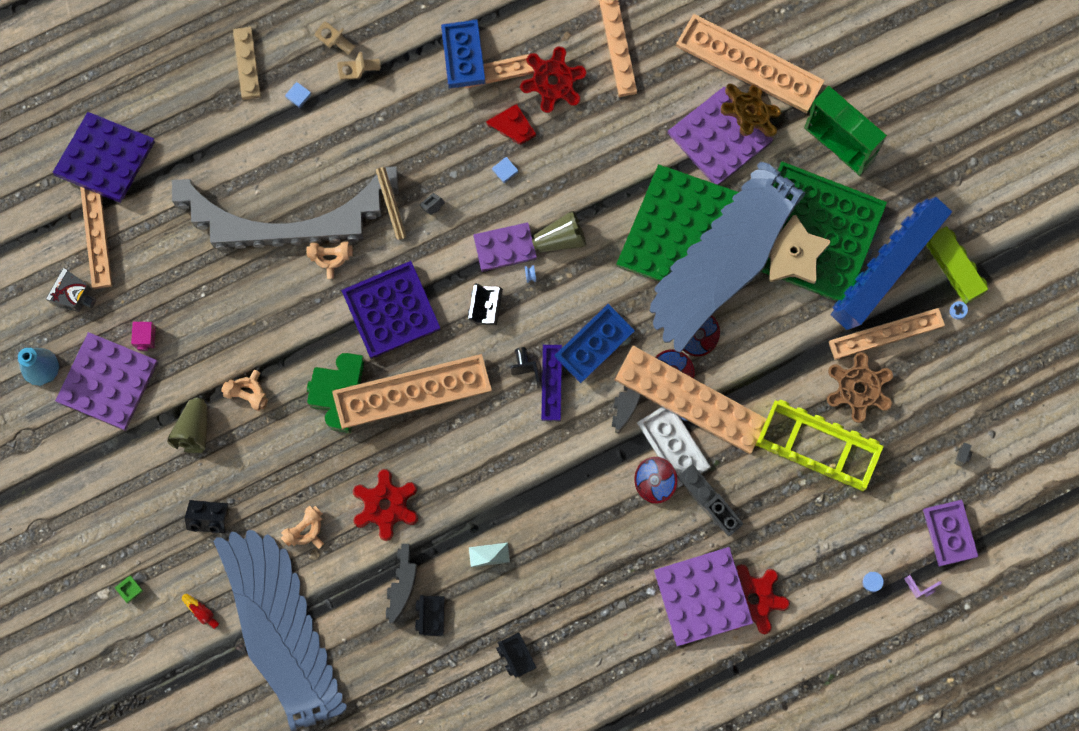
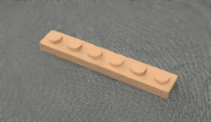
[599,0,637,97]
[80,186,113,289]
[829,308,945,360]

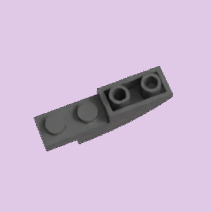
[612,386,641,433]
[677,464,743,537]
[386,544,418,624]

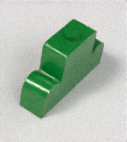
[307,353,365,434]

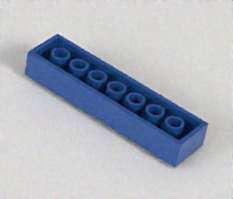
[830,197,952,330]

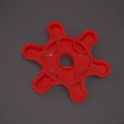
[520,46,586,113]
[353,469,418,541]
[734,564,790,635]

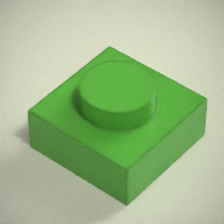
[115,575,143,603]

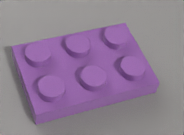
[473,222,537,272]
[923,500,978,567]

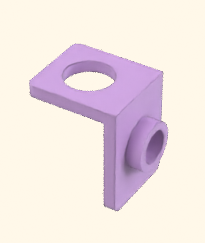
[904,575,942,598]

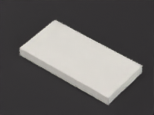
[637,407,711,488]

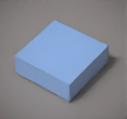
[285,82,312,108]
[492,157,518,183]

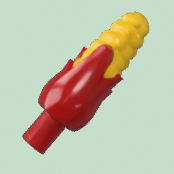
[182,594,220,630]

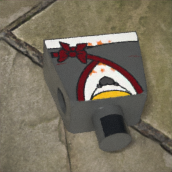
[46,268,96,312]

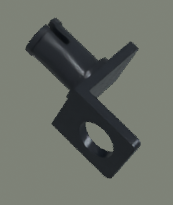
[510,347,540,388]

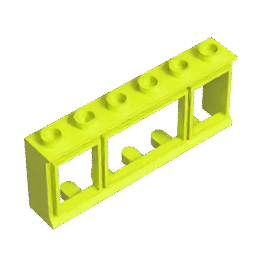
[756,400,884,491]

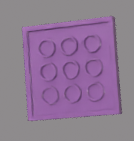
[668,86,773,185]
[55,332,158,431]
[654,547,753,646]

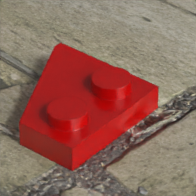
[486,104,536,145]

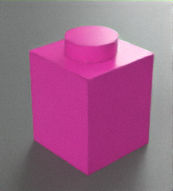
[131,322,156,351]

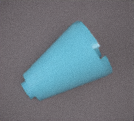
[18,348,59,386]

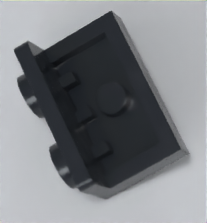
[468,283,503,325]
[185,500,229,533]
[496,632,537,679]

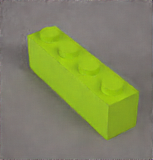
[926,226,988,305]

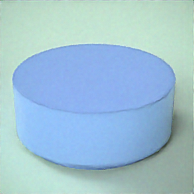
[863,572,883,592]

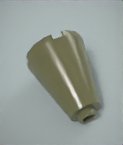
[532,211,586,253]
[167,398,207,454]

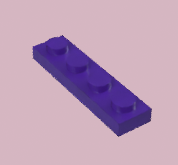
[541,345,562,422]

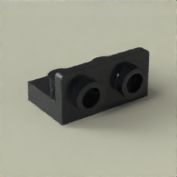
[415,595,445,636]

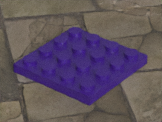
[52,112,155,203]
[341,261,441,359]

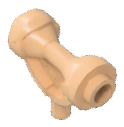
[306,241,353,279]
[221,370,268,411]
[281,505,324,549]

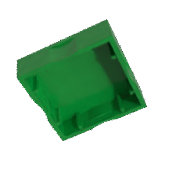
[804,86,887,176]

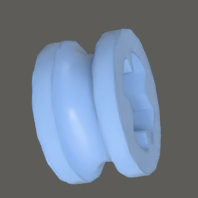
[525,265,536,283]
[950,301,968,320]

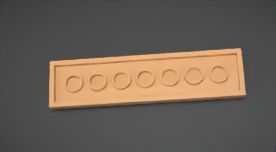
[676,14,825,114]
[614,346,766,454]
[332,354,492,429]

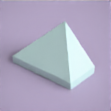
[469,543,510,567]

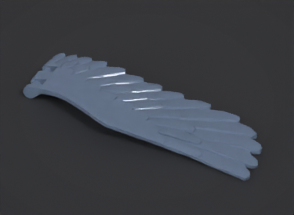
[650,162,805,352]
[214,530,347,731]

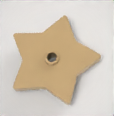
[769,215,830,284]

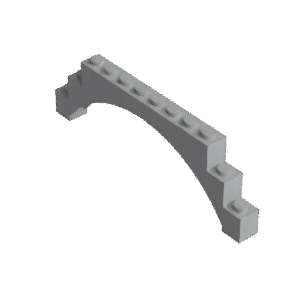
[172,167,399,250]

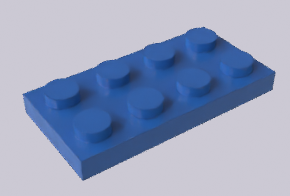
[441,20,486,89]
[554,304,635,383]

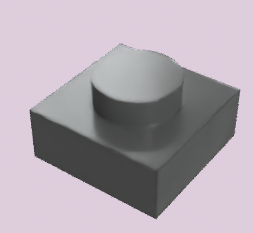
[420,193,445,215]
[954,443,973,466]

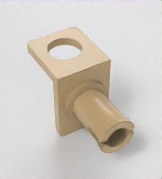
[314,21,355,55]
[337,52,380,80]

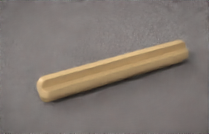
[376,167,406,240]

